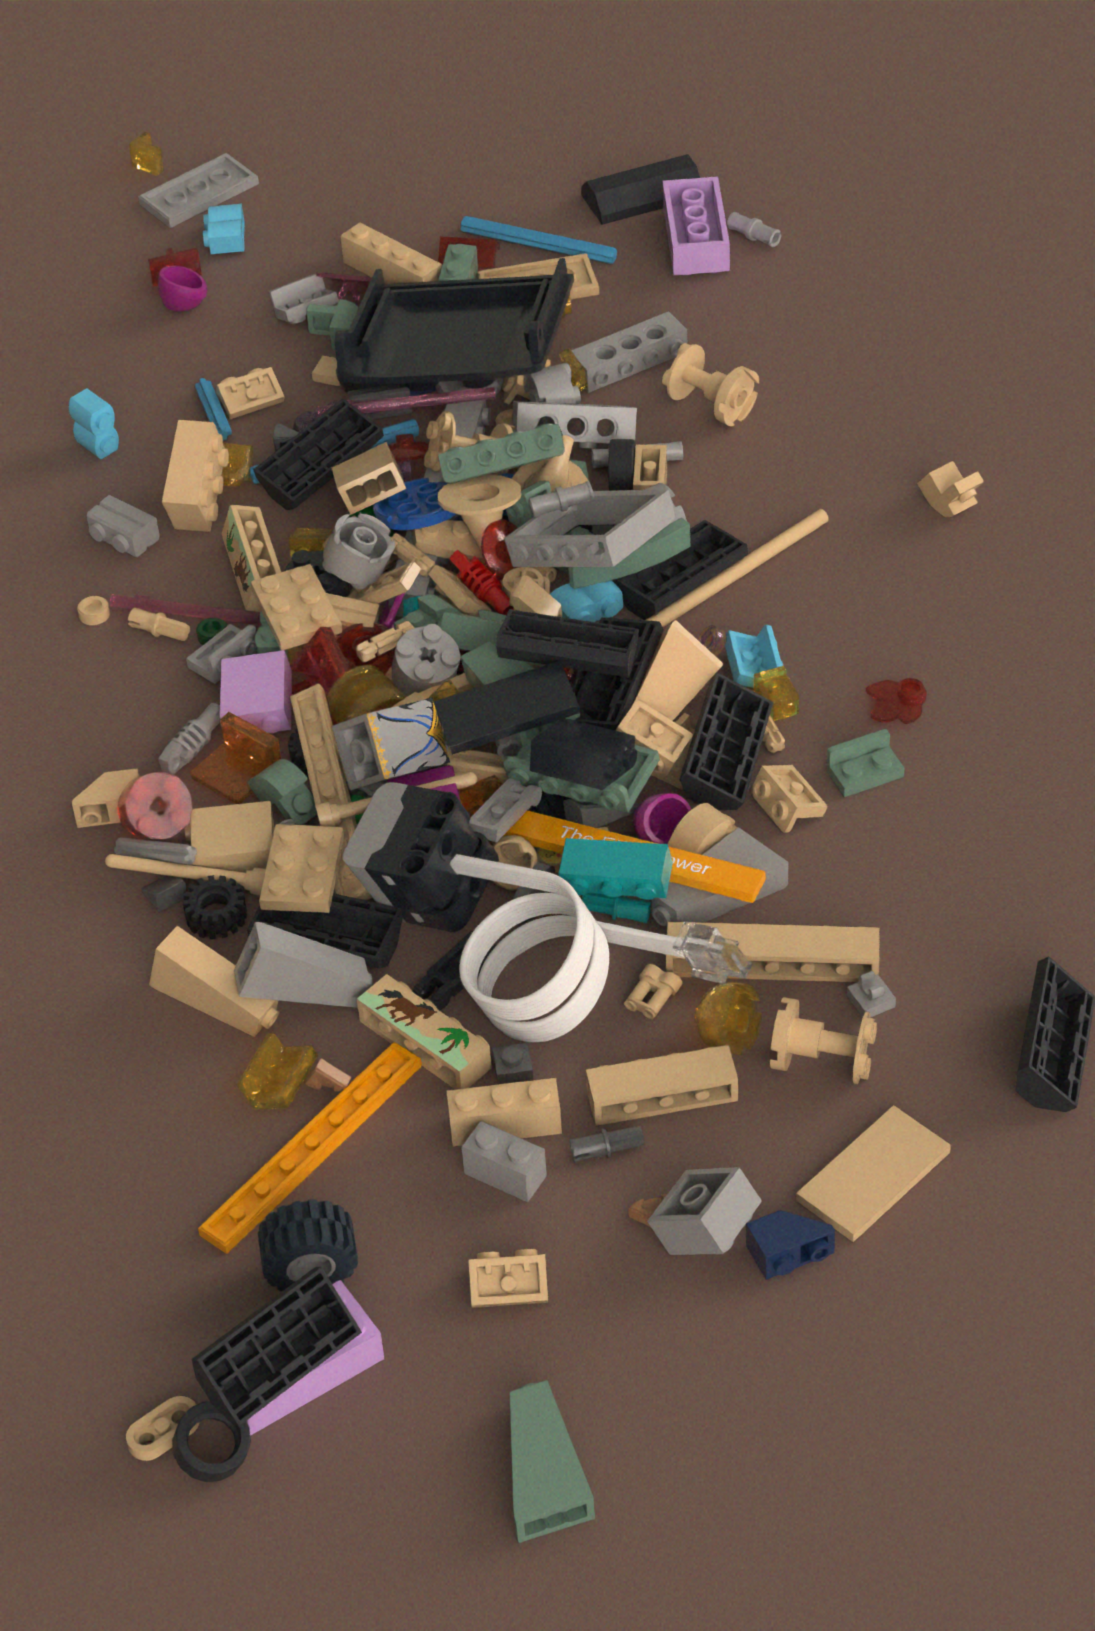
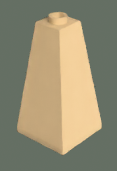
[632,620,723,721]

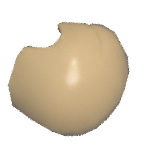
[491,835,538,891]

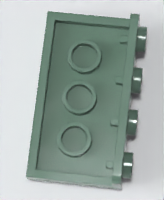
[438,424,565,484]
[503,743,660,813]

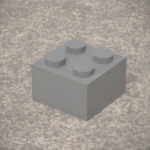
[647,1167,762,1255]

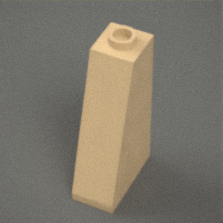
[149,926,279,1037]

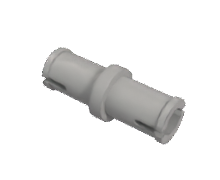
[727,212,781,247]
[529,481,594,517]

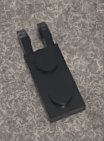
[412,931,496,1011]

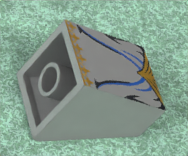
[332,698,450,791]

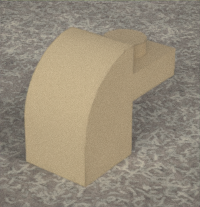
[917,461,984,517]
[668,803,738,855]

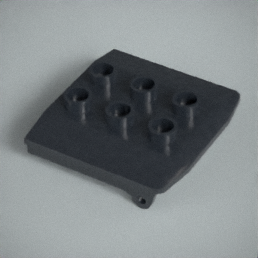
[335,258,574,391]

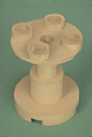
[662,343,759,426]
[424,411,515,475]
[770,997,877,1084]

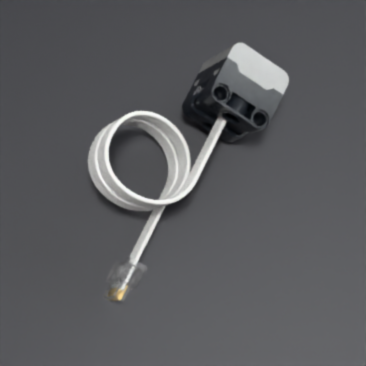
[343,782,753,1042]

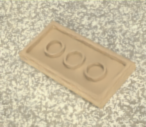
[477,253,599,300]
[796,1105,951,1242]

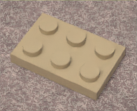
[250,564,342,650]
[259,824,344,913]

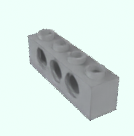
[569,311,687,393]
[512,401,637,448]

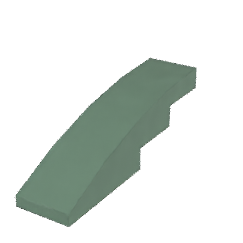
[569,517,690,589]

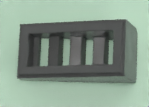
[563,799,639,828]

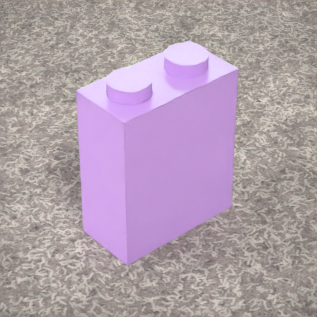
[220,650,292,739]

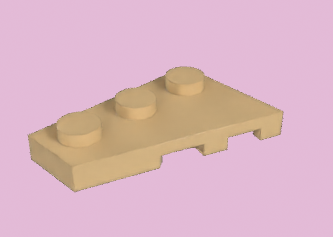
[412,520,513,573]

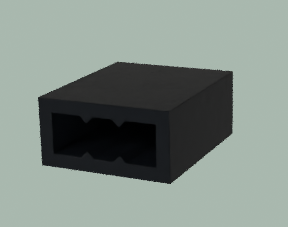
[530,718,637,790]

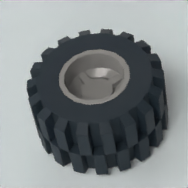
[258,1199,358,1291]

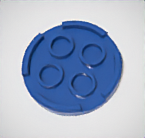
[373,478,456,530]

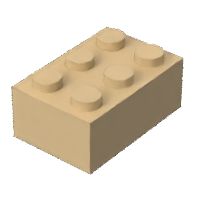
[162,420,229,532]

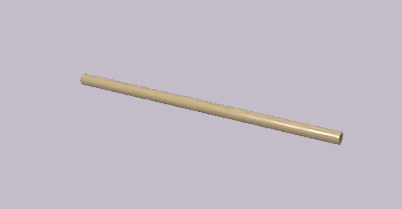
[566,509,829,674]

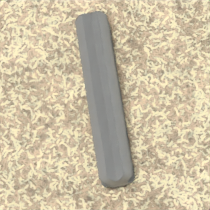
[114,837,197,865]

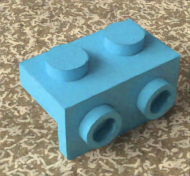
[724,625,783,691]

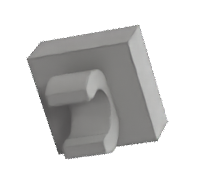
[847,971,896,1018]

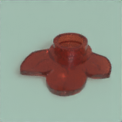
[865,678,927,724]

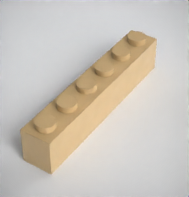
[666,922,879,982]

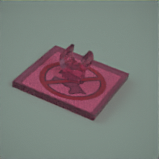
[316,272,385,303]

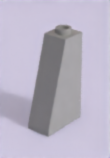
[652,827,788,927]
[234,922,372,1008]

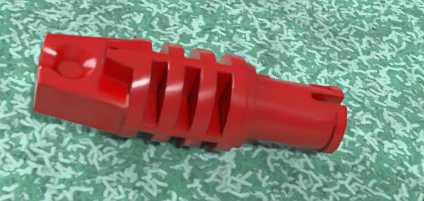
[449,550,514,615]

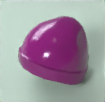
[158,266,208,312]
[633,793,691,844]

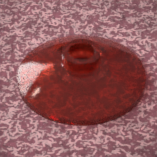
[388,434,429,461]
[481,520,519,581]

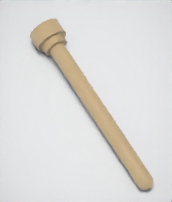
[316,772,477,827]
[105,854,266,895]

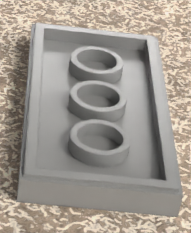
[138,153,259,228]

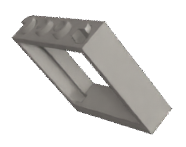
[504,490,676,567]

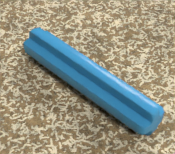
[195,378,232,441]

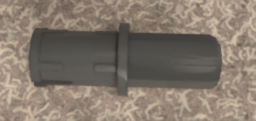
[569,1126,644,1162]

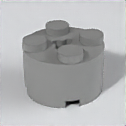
[524,363,581,427]
[323,513,395,589]
[392,624,461,697]

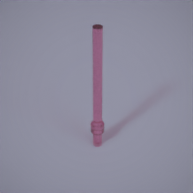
[317,387,496,417]
[110,594,261,625]

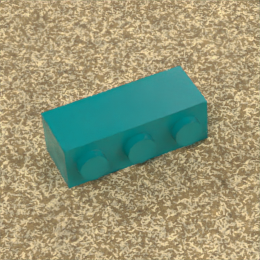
[559,838,673,900]

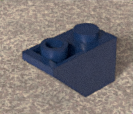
[746,1210,835,1280]

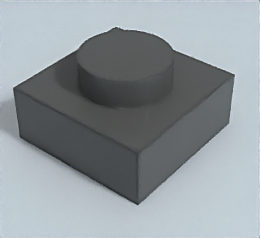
[492,1042,533,1084]

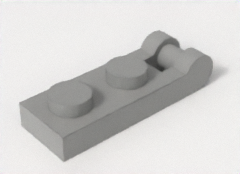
[469,778,542,842]

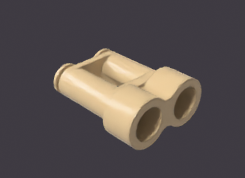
[624,964,683,1020]

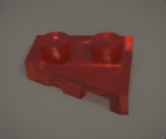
[290,627,354,698]

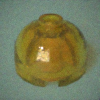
[695,982,762,1056]

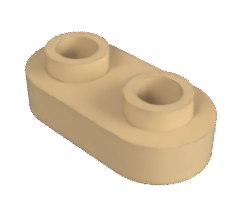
[126,1396,200,1461]

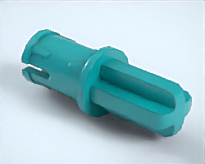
[582,893,652,924]

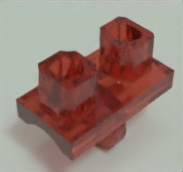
[148,248,202,287]

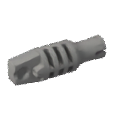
[158,703,221,775]

